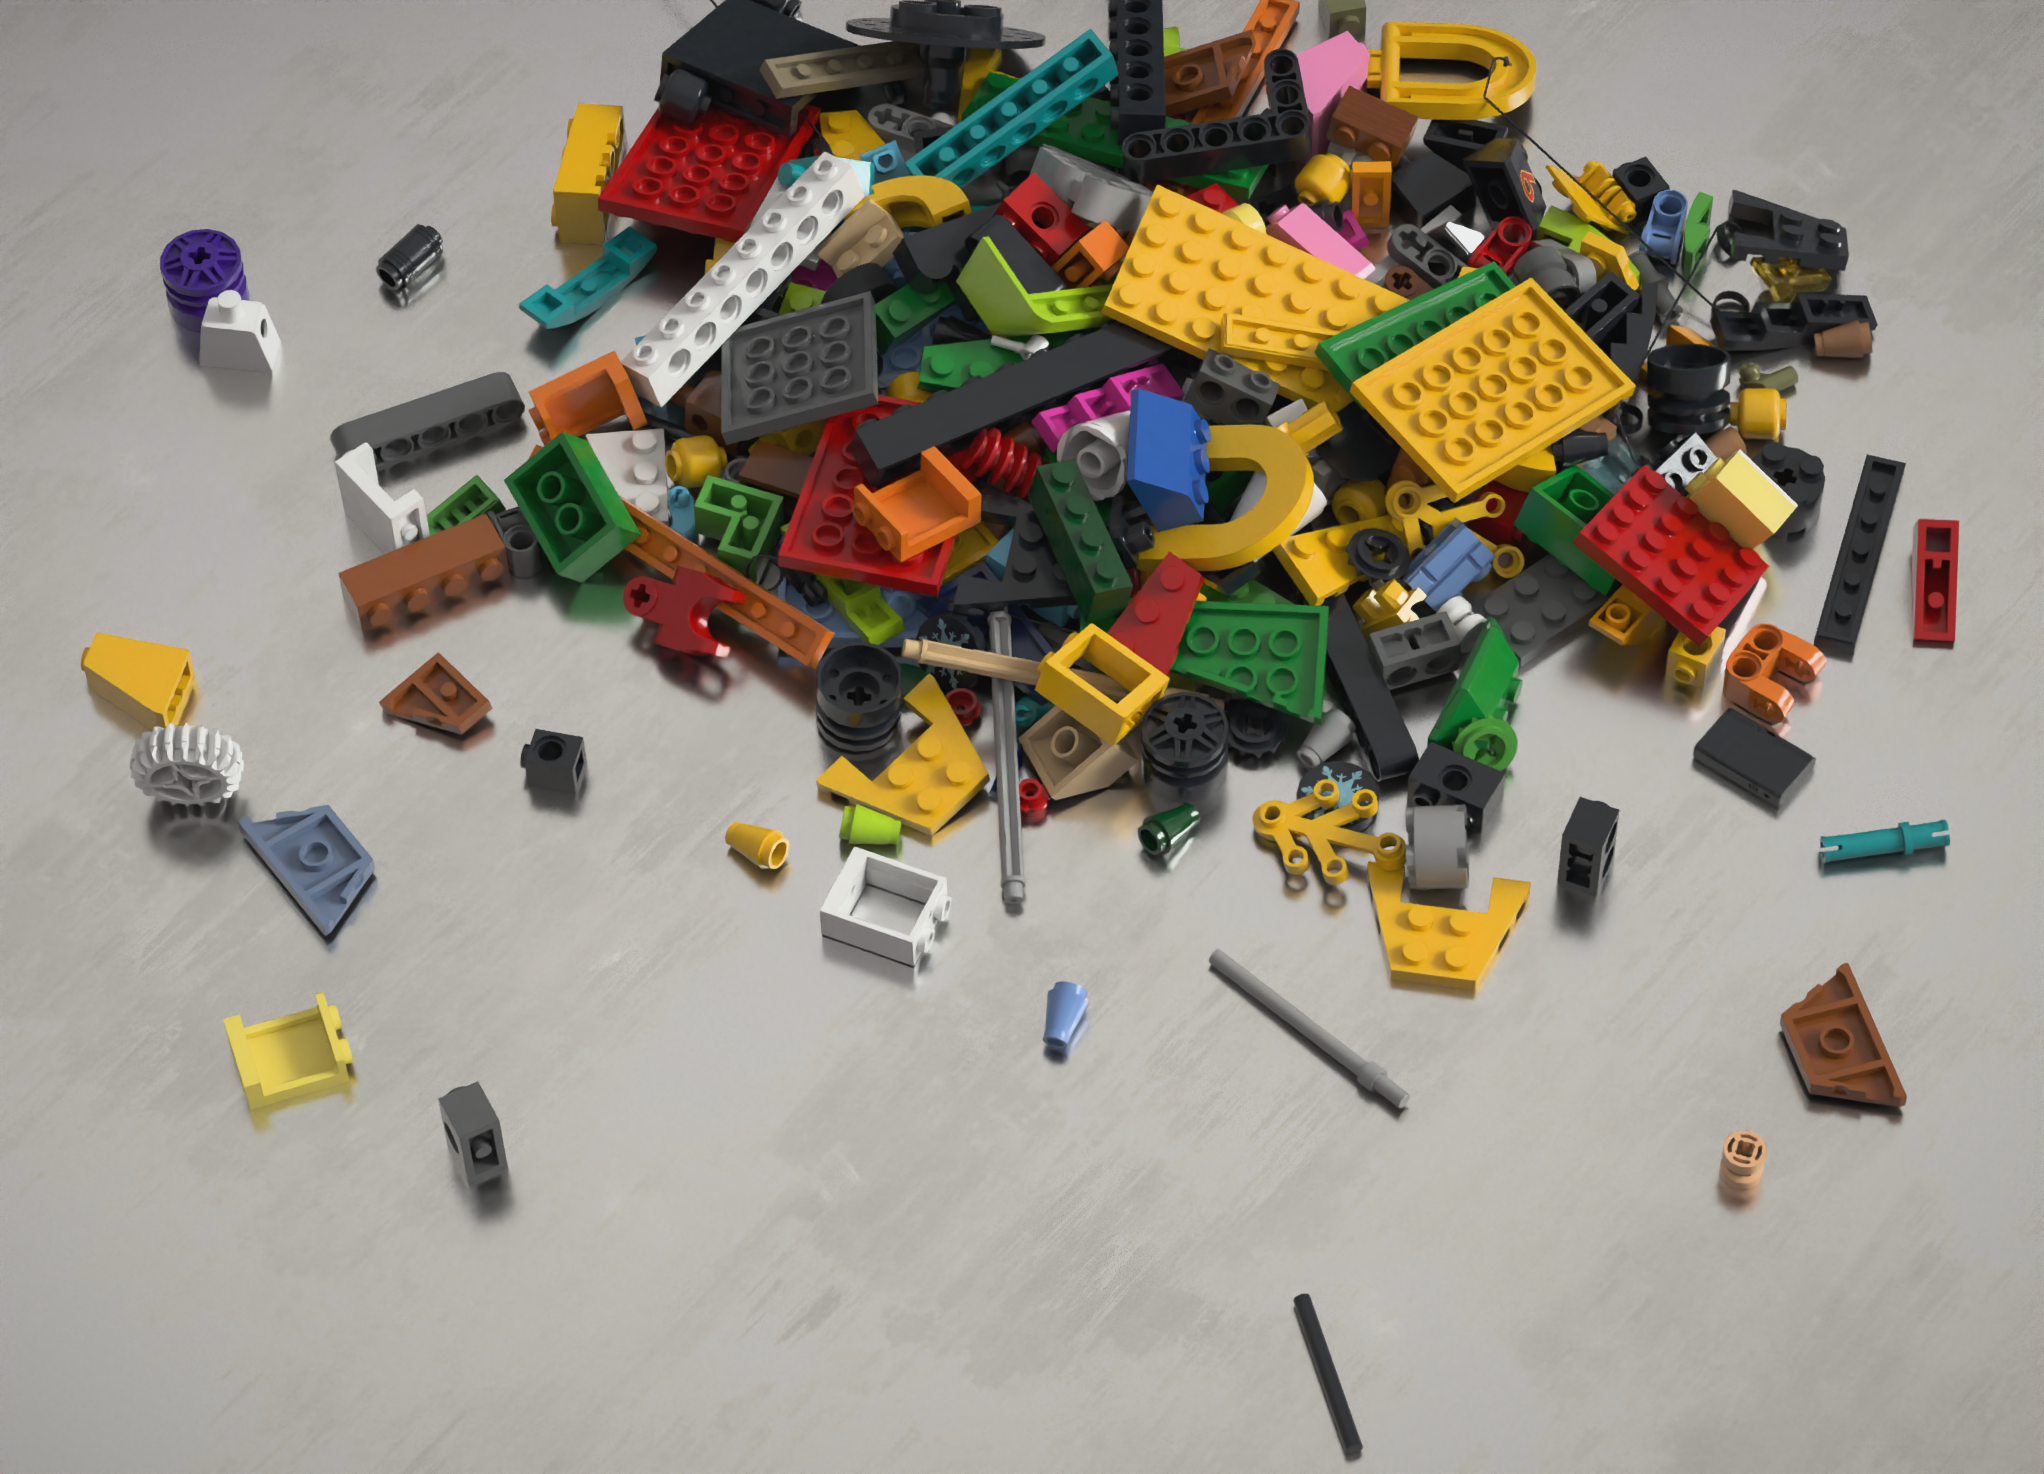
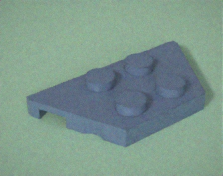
[238,805,375,936]

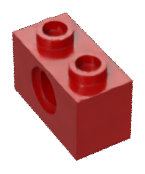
[993,172,1090,267]

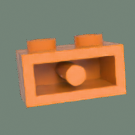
[1051,220,1129,289]

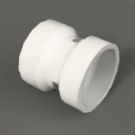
[1436,596,1486,653]

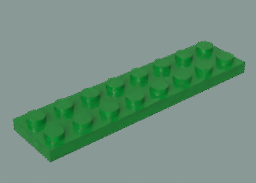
[962,72,1268,200]

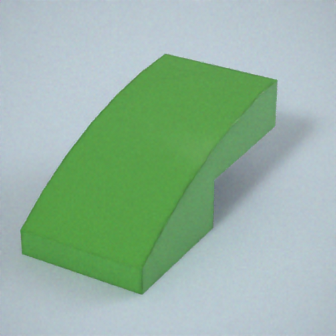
[1682,191,1713,278]

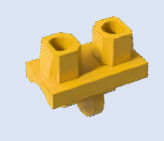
[1352,579,1426,639]

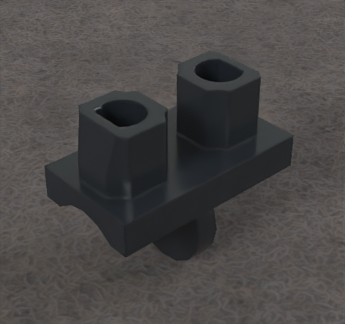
[1104,493,1155,571]

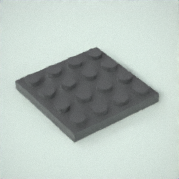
[721,291,878,445]

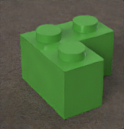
[694,475,784,584]

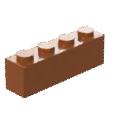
[338,514,509,631]

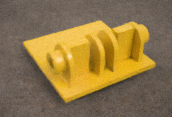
[1545,160,1637,235]

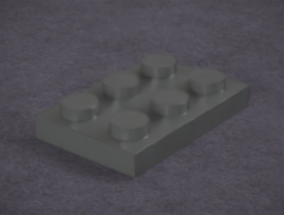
[1471,553,1612,668]

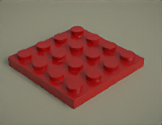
[1572,465,1769,647]

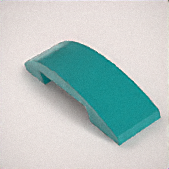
[519,226,657,329]

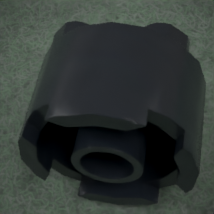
[1751,442,1825,539]

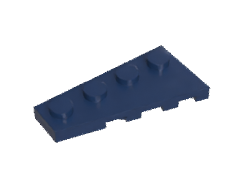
[916,561,1055,706]

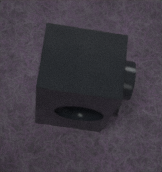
[1407,742,1505,833]

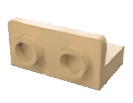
[816,199,905,278]

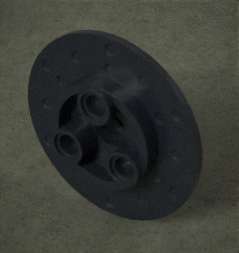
[845,0,1046,111]

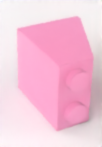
[1296,31,1370,162]

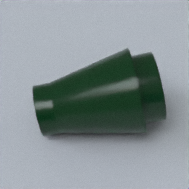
[1138,803,1200,855]

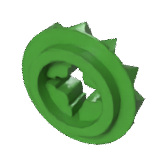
[1452,714,1518,771]

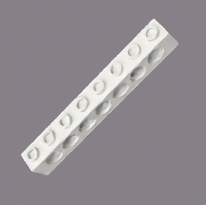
[621,152,865,408]

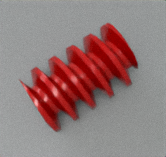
[962,427,1052,503]

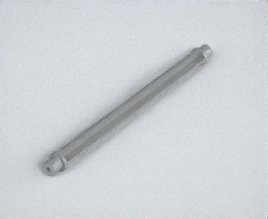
[987,606,1026,904]

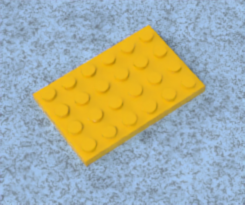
[1350,278,1636,503]

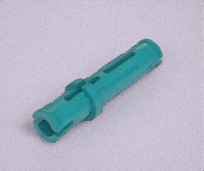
[1820,819,1950,863]

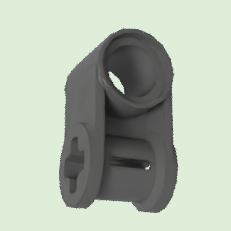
[486,506,543,578]

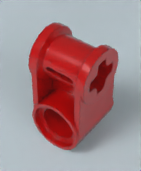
[1466,216,1532,278]

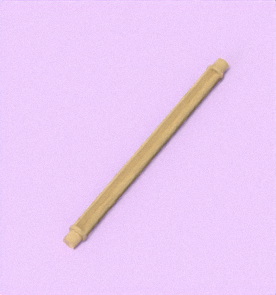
[901,639,1224,710]

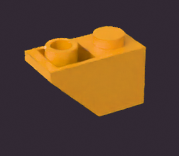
[1589,585,1666,646]

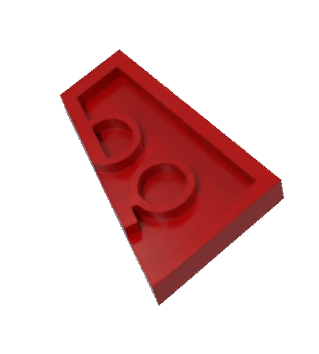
[1107,551,1204,677]

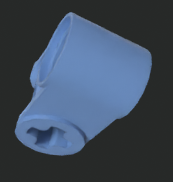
[1639,190,1688,265]

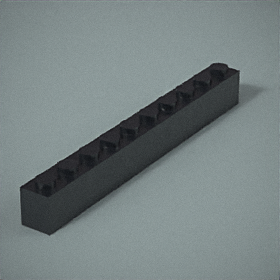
[849,319,1191,488]

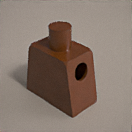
[671,370,749,456]

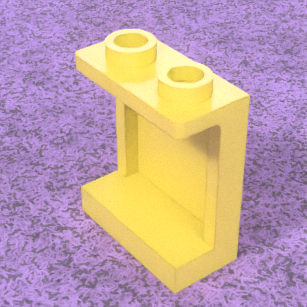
[223,992,353,1110]

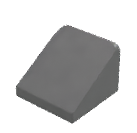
[1426,222,1485,259]

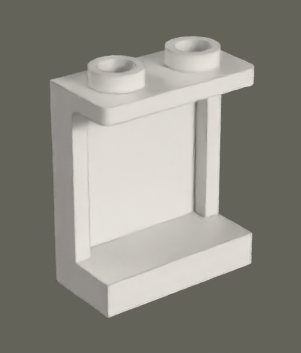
[335,443,430,554]

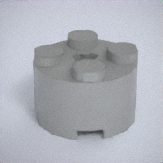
[1405,804,1469,890]

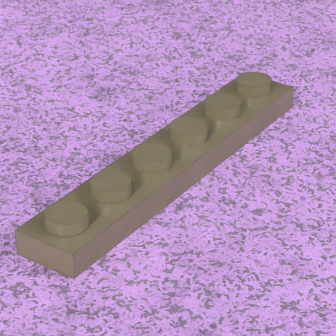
[759,41,924,99]

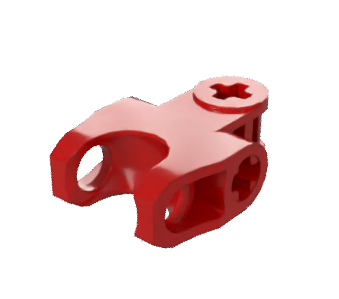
[623,565,746,658]

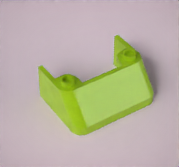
[956,225,1125,337]

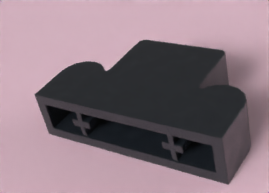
[892,202,1044,322]

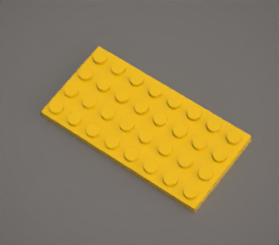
[1101,184,1410,412]

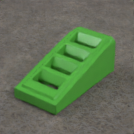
[426,475,506,536]

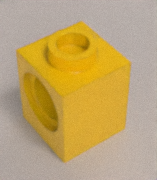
[1665,627,1726,689]

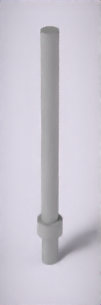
[1209,949,1410,1108]

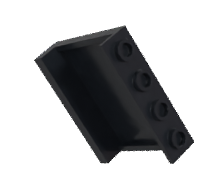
[660,0,861,138]

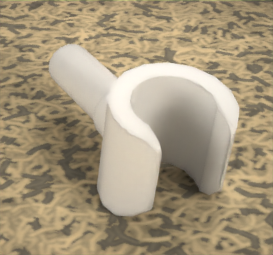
[991,335,1049,361]

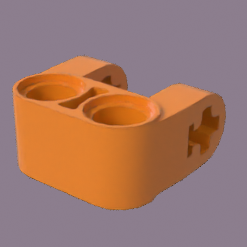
[1723,623,1826,723]

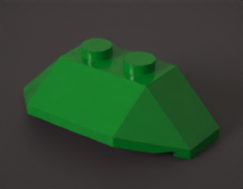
[1427,616,1523,751]

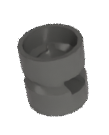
[1513,246,1581,311]

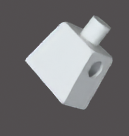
[199,290,281,373]

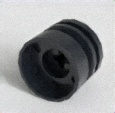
[1647,344,1730,435]
[815,641,903,752]
[1141,692,1229,803]

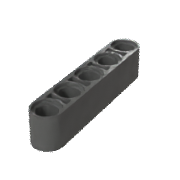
[330,372,525,468]

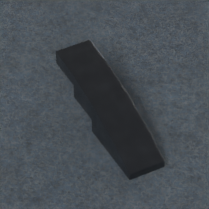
[1603,282,1658,425]
[1710,293,1878,350]

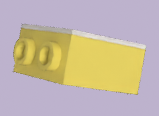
[1685,449,1798,550]

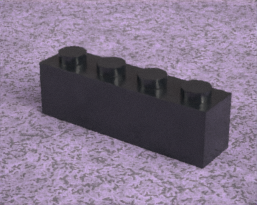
[1564,271,1640,349]

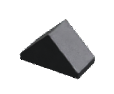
[1423,120,1508,174]

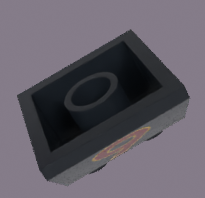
[1462,138,1547,231]

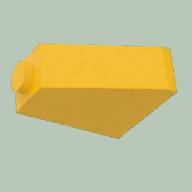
[81,632,195,731]

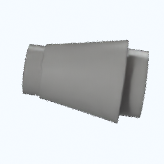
[1297,708,1356,768]

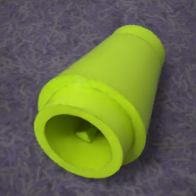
[839,804,901,845]

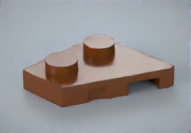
[379,652,492,735]

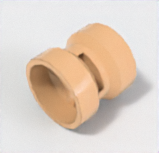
[1719,1130,1767,1190]

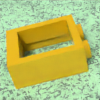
[1035,623,1170,746]

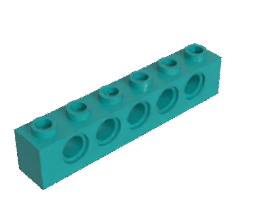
[905,28,1119,189]

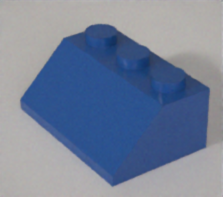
[1127,388,1211,532]

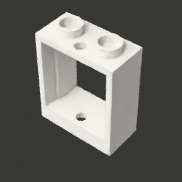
[820,846,952,966]

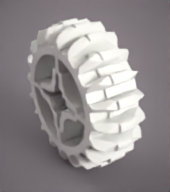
[130,723,244,807]

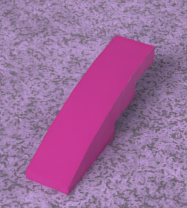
[1032,363,1185,453]

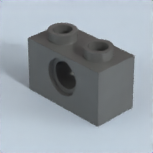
[438,1081,508,1184]

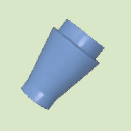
[1043,981,1089,1048]

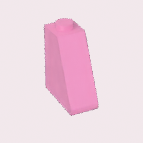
[1265,203,1375,279]

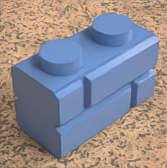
[1402,517,1496,613]

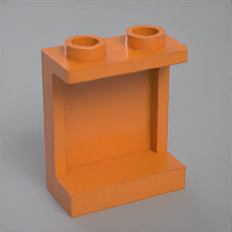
[528,351,648,446]
[852,446,982,562]

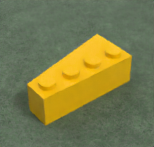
[551,103,626,245]

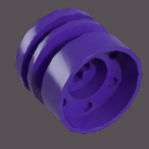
[160,229,249,333]

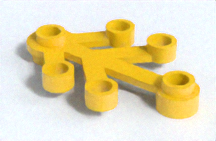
[1385,480,1524,578]
[1252,779,1406,885]

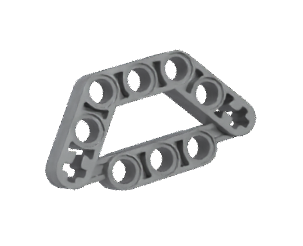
[1029,144,1153,233]

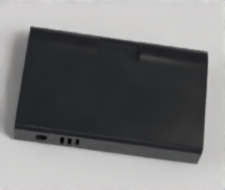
[1693,708,1816,808]

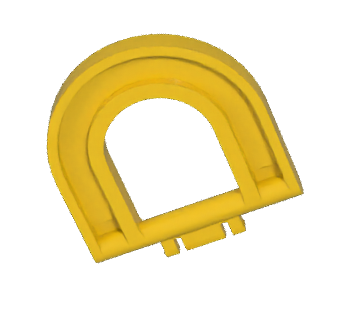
[1367,22,1536,120]
[1136,425,1314,572]

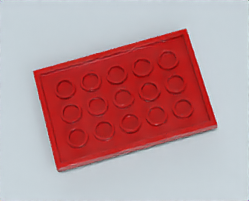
[598,105,821,242]
[778,395,978,597]

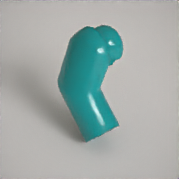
[1015,695,1056,728]

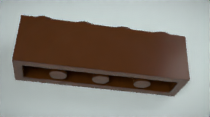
[739,440,814,516]

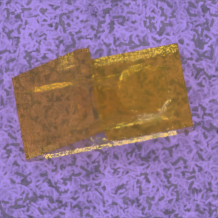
[1750,256,1832,303]

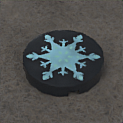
[915,611,988,692]
[1296,761,1380,832]

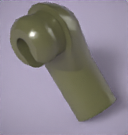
[1738,362,1799,392]

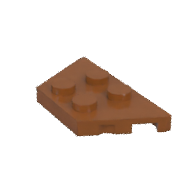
[1164,29,1256,117]
[1780,963,1907,1107]

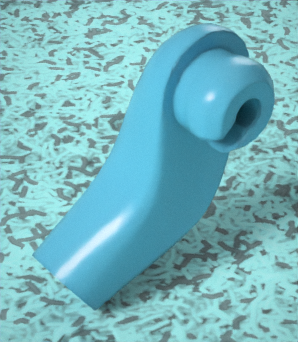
[667,486,698,542]

